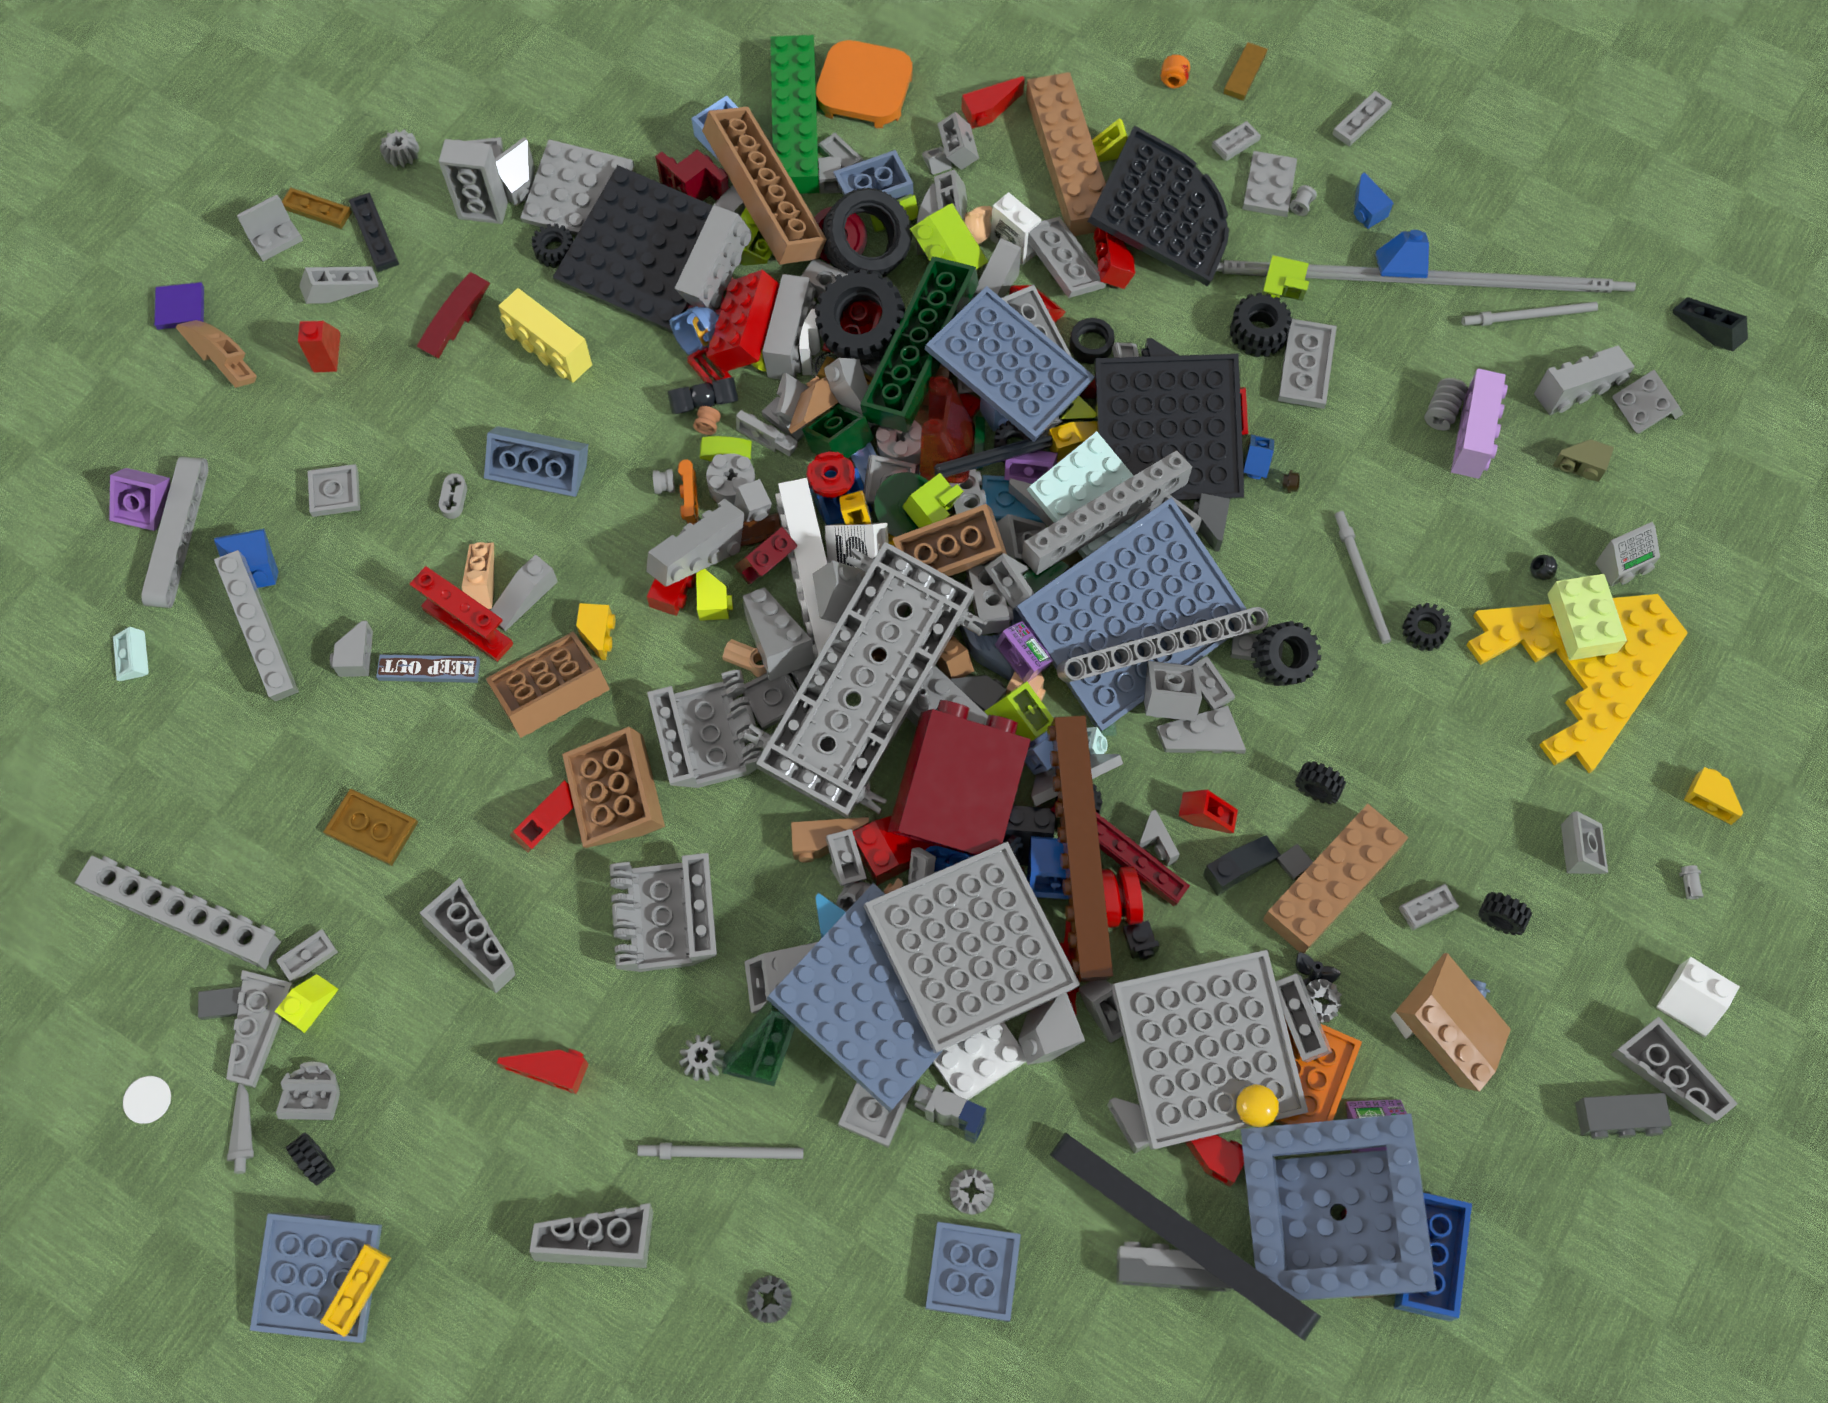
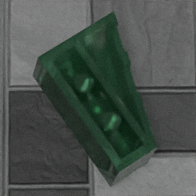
[722,1001,795,1087]

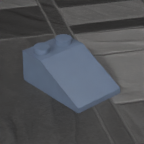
[833,150,913,200]

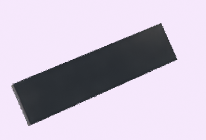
[349,192,399,272]

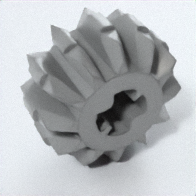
[380,129,419,168]
[679,1035,726,1081]

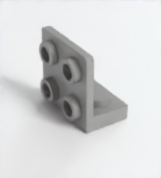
[237,195,303,261]
[1613,370,1683,434]

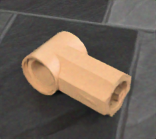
[722,639,767,677]

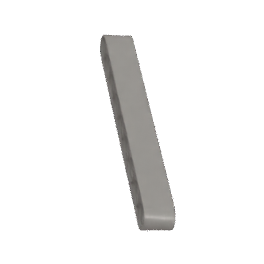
[1057,607,1269,683]

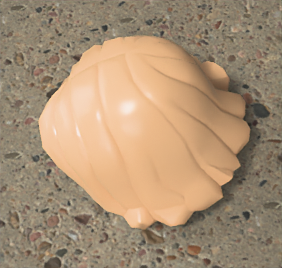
[964,206,992,245]

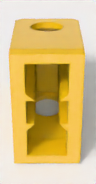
[839,491,873,525]

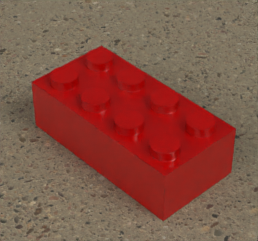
[706,269,780,372]

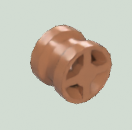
[693,406,721,435]

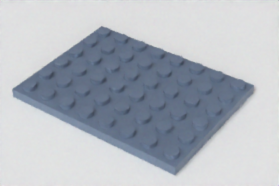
[1014,497,1254,731]

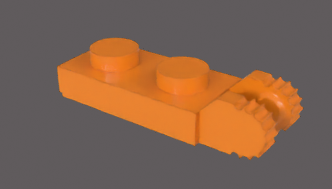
[678,459,699,525]

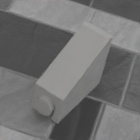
[973,238,1021,299]

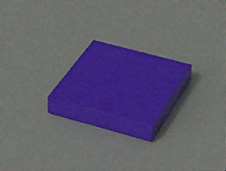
[155,282,204,330]

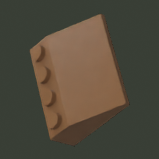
[486,631,610,738]
[562,727,665,848]
[1395,953,1511,1092]

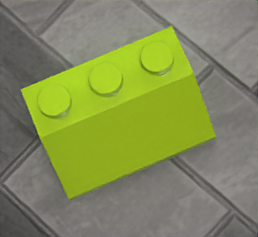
[910,203,989,270]

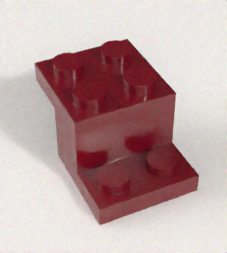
[655,149,729,202]

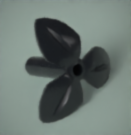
[1296,952,1341,987]

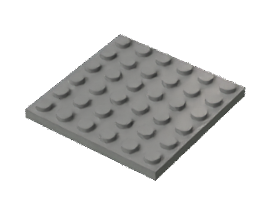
[864,842,1080,1054]
[1111,950,1308,1150]

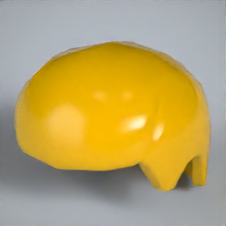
[1236,1084,1279,1128]

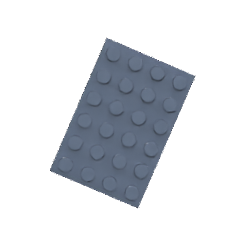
[925,286,1095,441]

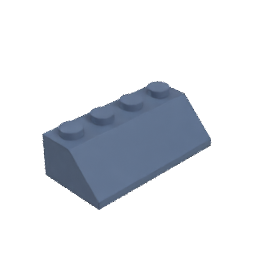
[484,426,589,497]

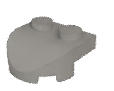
[276,1062,340,1120]

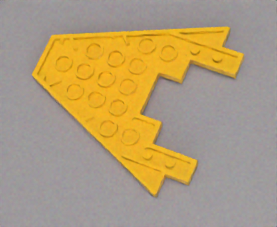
[1466,594,1688,773]

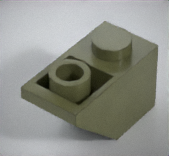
[1553,439,1614,482]

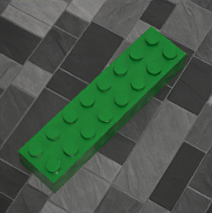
[770,35,819,194]

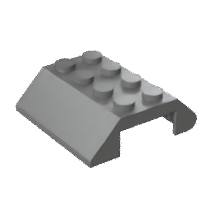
[647,670,763,788]
[609,853,717,972]

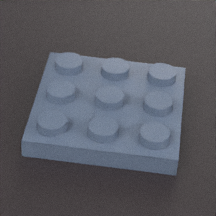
[926,1222,1021,1322]

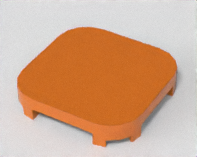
[816,40,912,128]

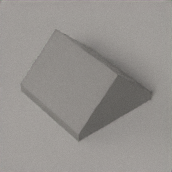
[1561,811,1608,874]

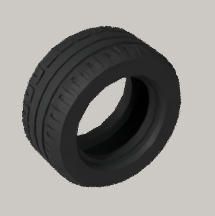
[821,188,912,277]

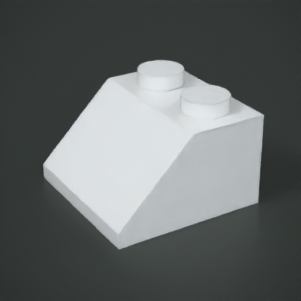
[1656,957,1740,1038]

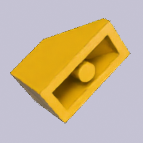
[1684,767,1743,825]

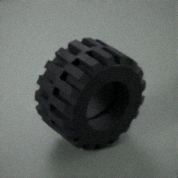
[1230,293,1292,357]
[1251,621,1321,686]

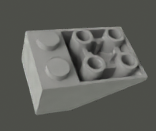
[745,942,818,1016]

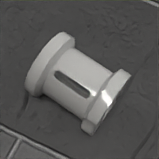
[1289,185,1317,216]

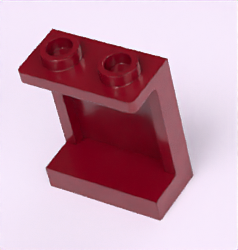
[733,527,797,585]

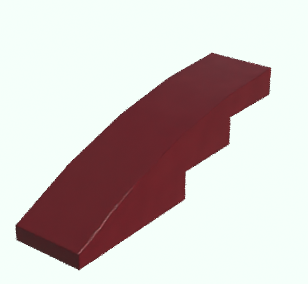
[417,272,490,359]

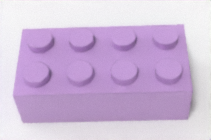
[1451,368,1508,479]

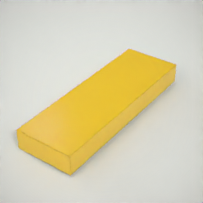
[320,1244,391,1337]

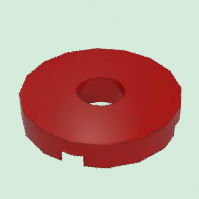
[806,451,855,498]

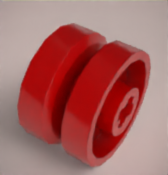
[1102,866,1144,928]

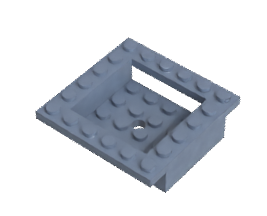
[1241,1113,1436,1301]

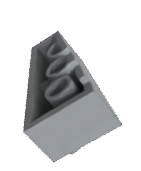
[1534,345,1635,415]
[743,587,814,681]
[1610,1017,1738,1125]
[529,1203,653,1268]

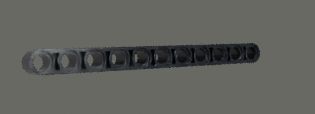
[1050,1132,1321,1341]

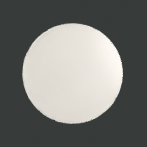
[123,1076,171,1124]

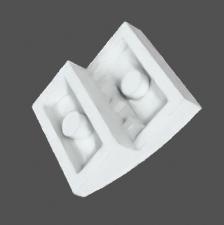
[799,309,821,375]

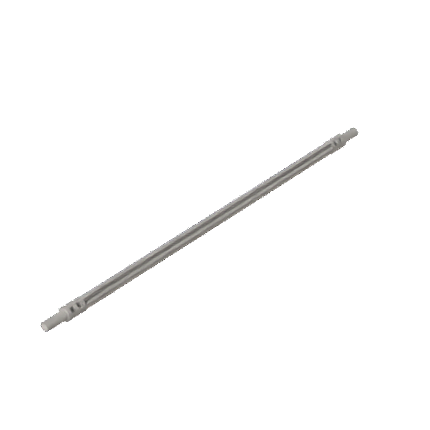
[1216,260,1636,293]

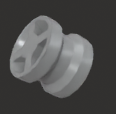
[653,469,675,494]

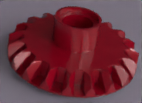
[814,206,867,264]

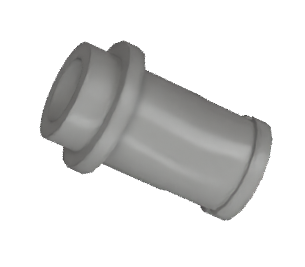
[1679,865,1704,900]

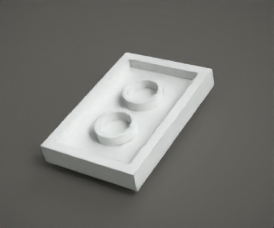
[933,1022,1026,1100]

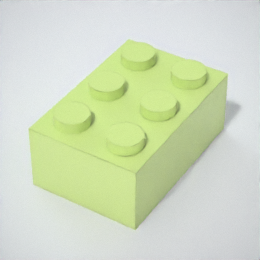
[1547,574,1627,660]

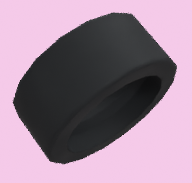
[1070,318,1115,364]

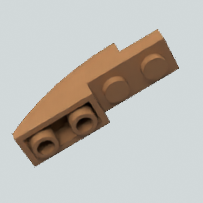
[176,320,257,388]

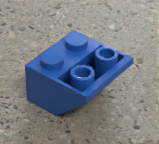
[1026,836,1068,899]

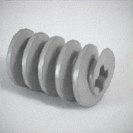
[1424,378,1468,431]

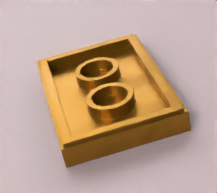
[323,788,418,866]

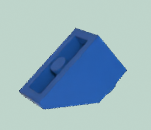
[1354,172,1393,229]
[1243,434,1274,479]

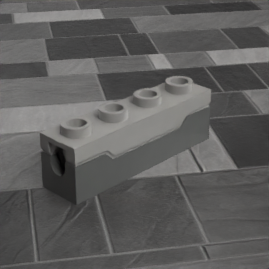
[1116,1242,1233,1292]

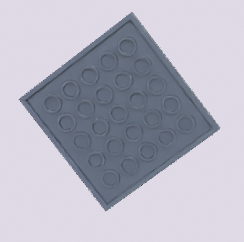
[766,883,943,1112]

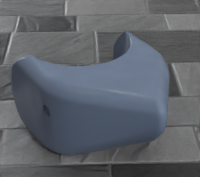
[959,608,1024,681]

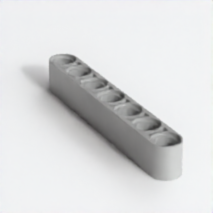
[142,457,208,608]

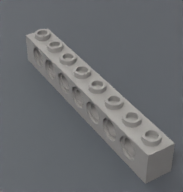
[1021,450,1192,575]
[946,469,1013,635]
[75,855,281,970]

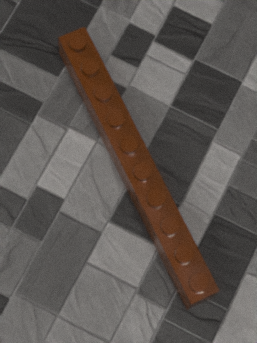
[1047,716,1113,982]

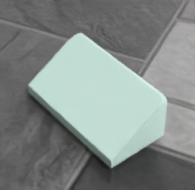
[113,627,149,681]

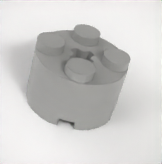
[876,420,924,465]
[706,454,756,505]

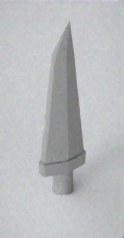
[227,1084,254,1174]

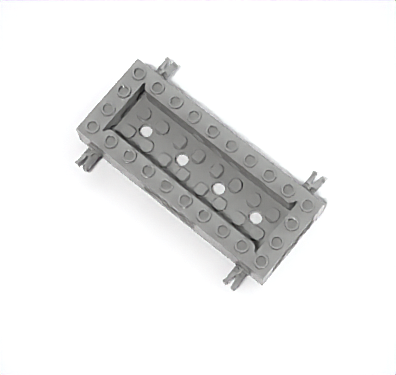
[743,542,987,819]

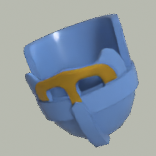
[670,306,719,355]

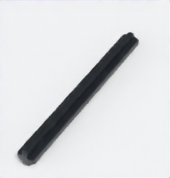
[934,434,1053,478]

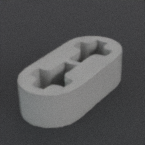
[439,473,467,519]

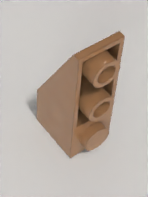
[936,635,974,680]

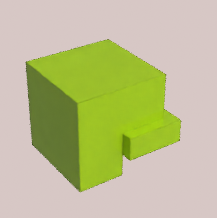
[1262,255,1309,301]
[902,473,964,528]

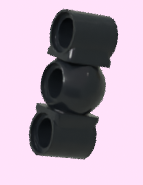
[667,377,739,415]

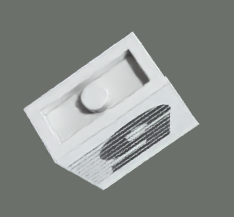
[990,192,1041,266]
[825,523,889,568]

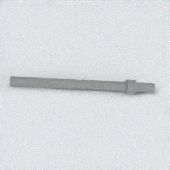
[1462,302,1598,326]
[1335,511,1391,644]
[638,1142,804,1160]

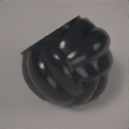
[1530,555,1558,580]

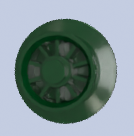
[874,472,928,537]

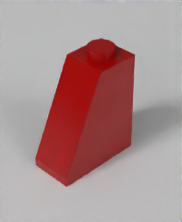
[298,321,341,373]

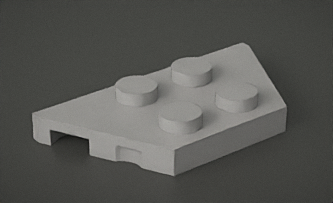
[1031,754,1123,806]

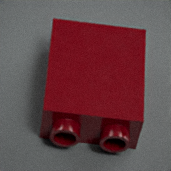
[887,700,1031,856]

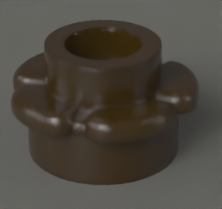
[1283,470,1300,494]

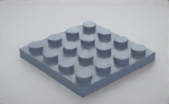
[250,1213,382,1343]

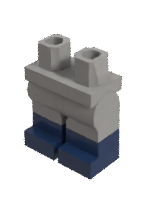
[914,1084,987,1144]

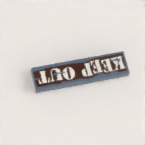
[376,655,480,683]

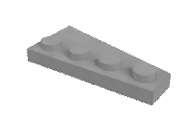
[226,970,295,1088]

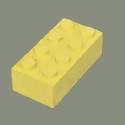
[498,288,592,383]

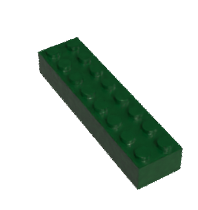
[860,256,979,433]

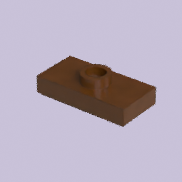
[741,512,781,546]

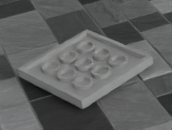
[520,140,634,236]

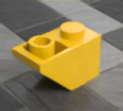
[576,603,616,660]

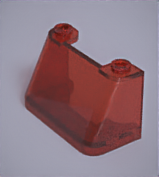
[920,376,975,484]

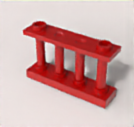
[409,566,513,662]

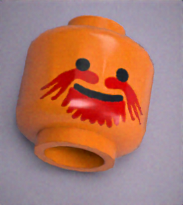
[1161,55,1190,88]

